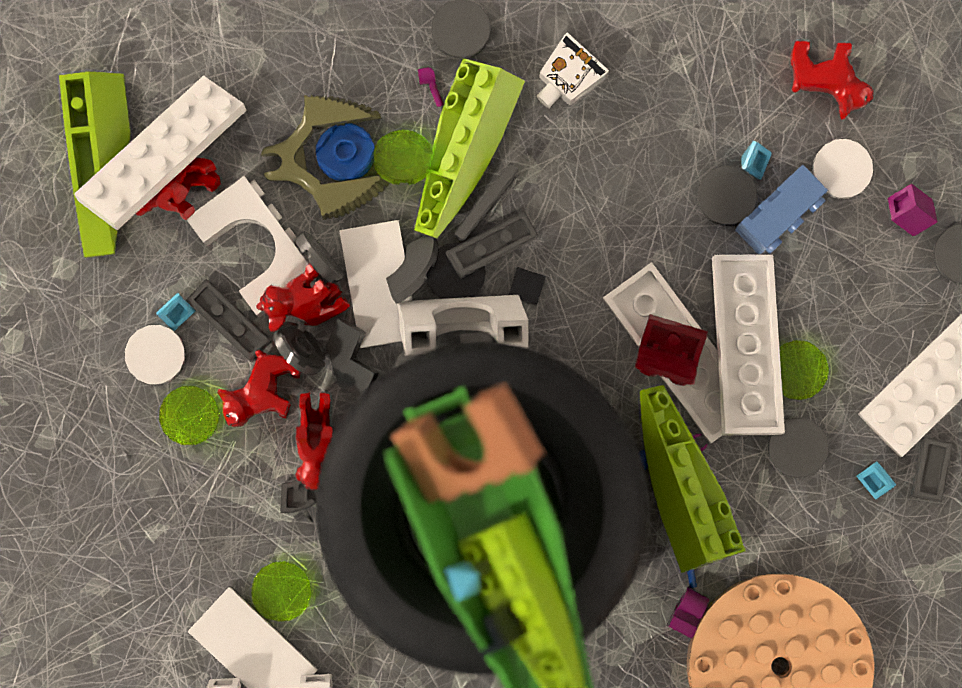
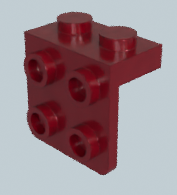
[635,314,708,386]

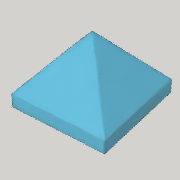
[741,141,772,180]
[156,293,195,331]
[856,461,896,500]
[445,562,480,601]

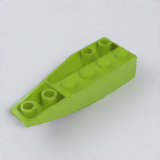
[414,58,525,239]
[59,71,131,258]
[640,385,746,573]
[457,513,585,688]

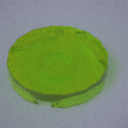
[373,130,433,185]
[779,340,829,401]
[159,386,220,445]
[251,561,312,622]

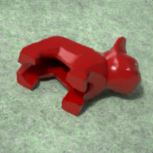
[790,41,874,119]
[136,158,221,220]
[256,263,350,332]
[217,350,302,427]
[296,393,333,491]

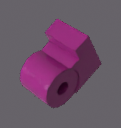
[666,587,709,639]

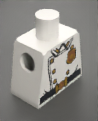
[536,33,609,108]

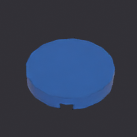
[316,123,375,182]

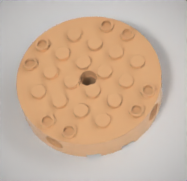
[687,574,874,688]

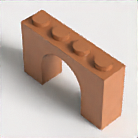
[391,384,544,504]

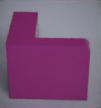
[887,183,938,236]

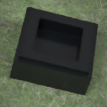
[509,267,546,306]

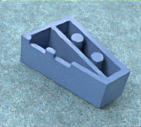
[735,165,828,255]

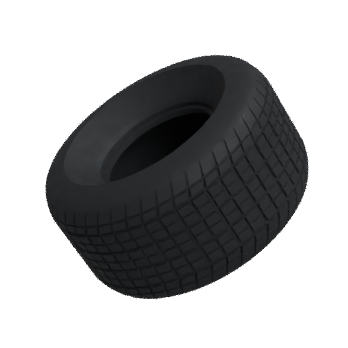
[316,342,649,675]

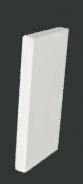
[339,220,413,349]
[188,587,318,688]

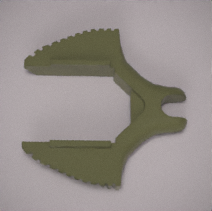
[261,95,390,220]

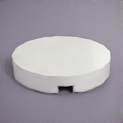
[813,139,873,199]
[125,325,185,385]

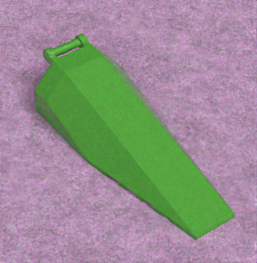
[385,386,594,688]

